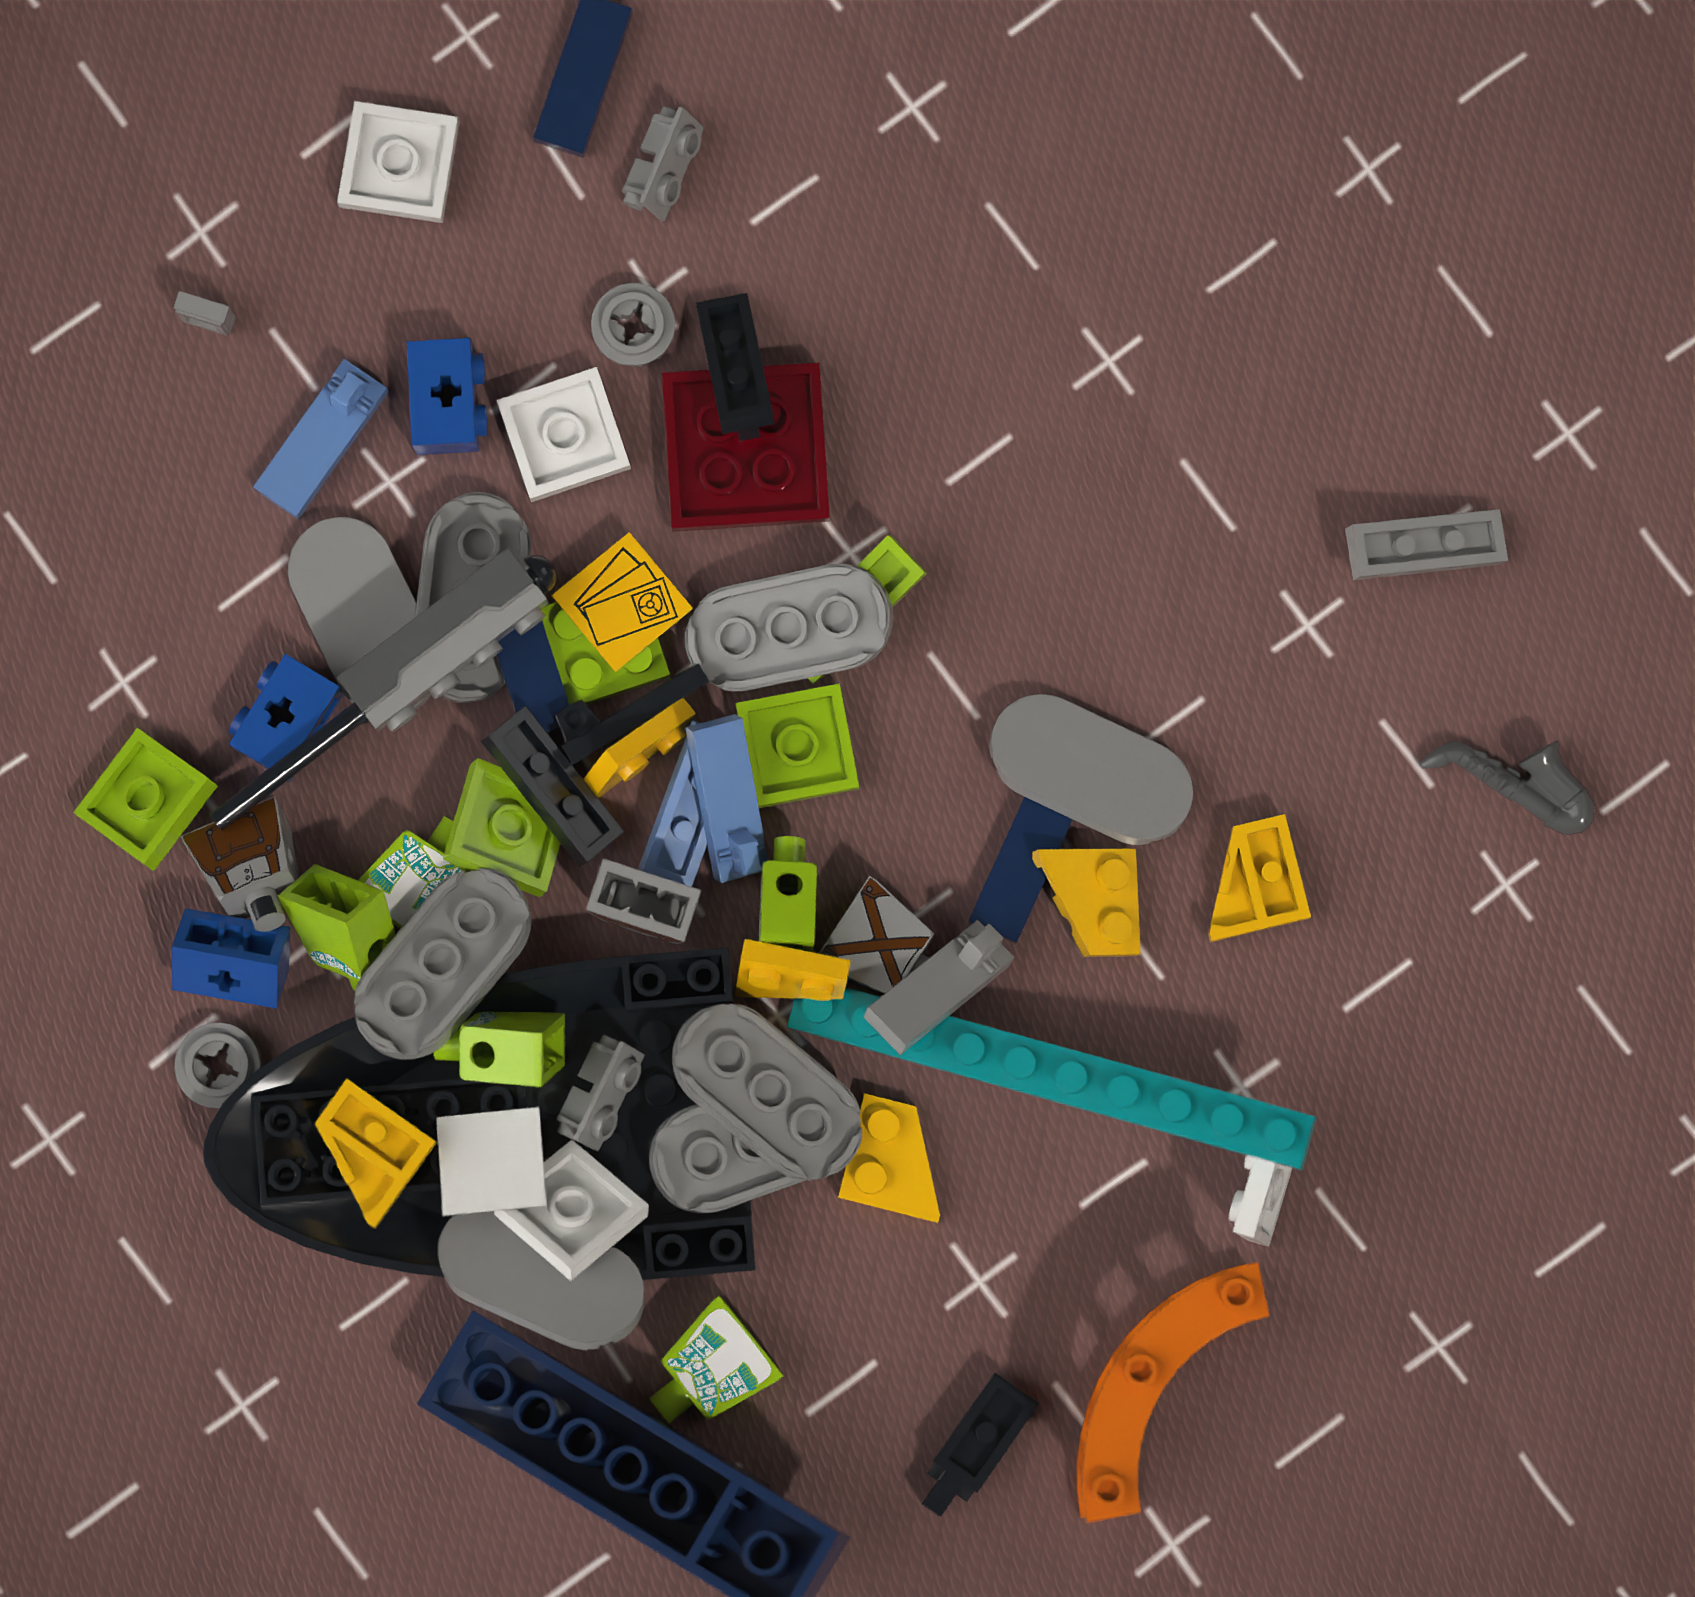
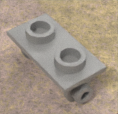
[622,107,704,222]
[556,1034,645,1152]

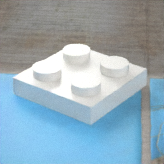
[337,101,460,223]
[497,367,631,502]
[494,1140,649,1281]
[1229,1155,1292,1247]

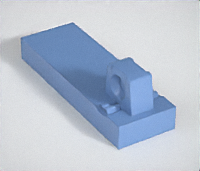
[253,359,389,520]
[685,714,768,883]
[638,720,707,887]

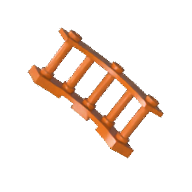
[1076,1262,1269,1523]

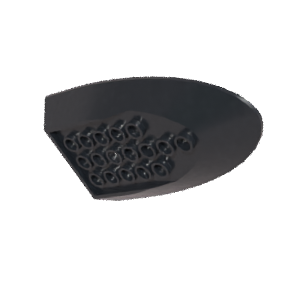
[203,947,756,1280]

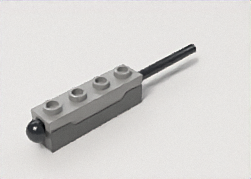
[209,548,557,831]

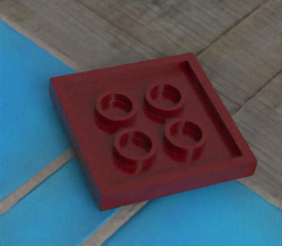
[662,362,830,532]

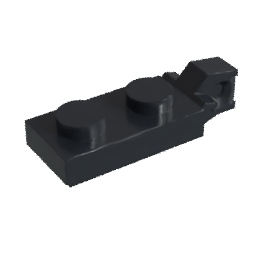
[922,1372,1039,1517]

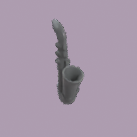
[1419,740,1595,835]

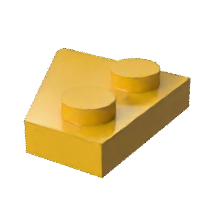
[583,698,696,799]
[1208,814,1311,943]
[1032,849,1141,957]
[735,939,851,1001]
[315,1079,437,1228]
[838,1093,940,1223]

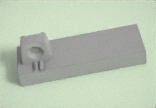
[1345,509,1508,580]
[863,920,1015,1055]

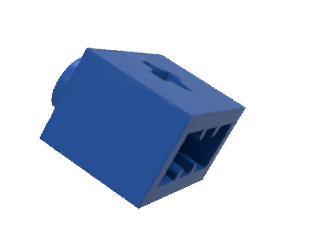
[407,338,488,455]
[228,654,344,783]
[172,908,290,1009]

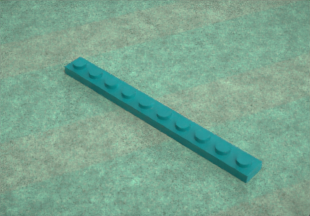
[787,987,1317,1171]

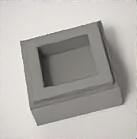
[173,291,236,336]

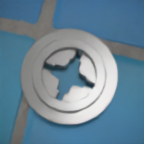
[591,283,675,367]
[175,1023,261,1108]

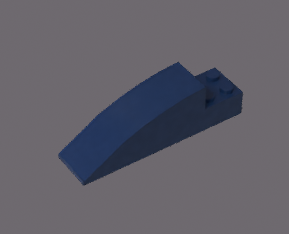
[417,1311,850,1597]

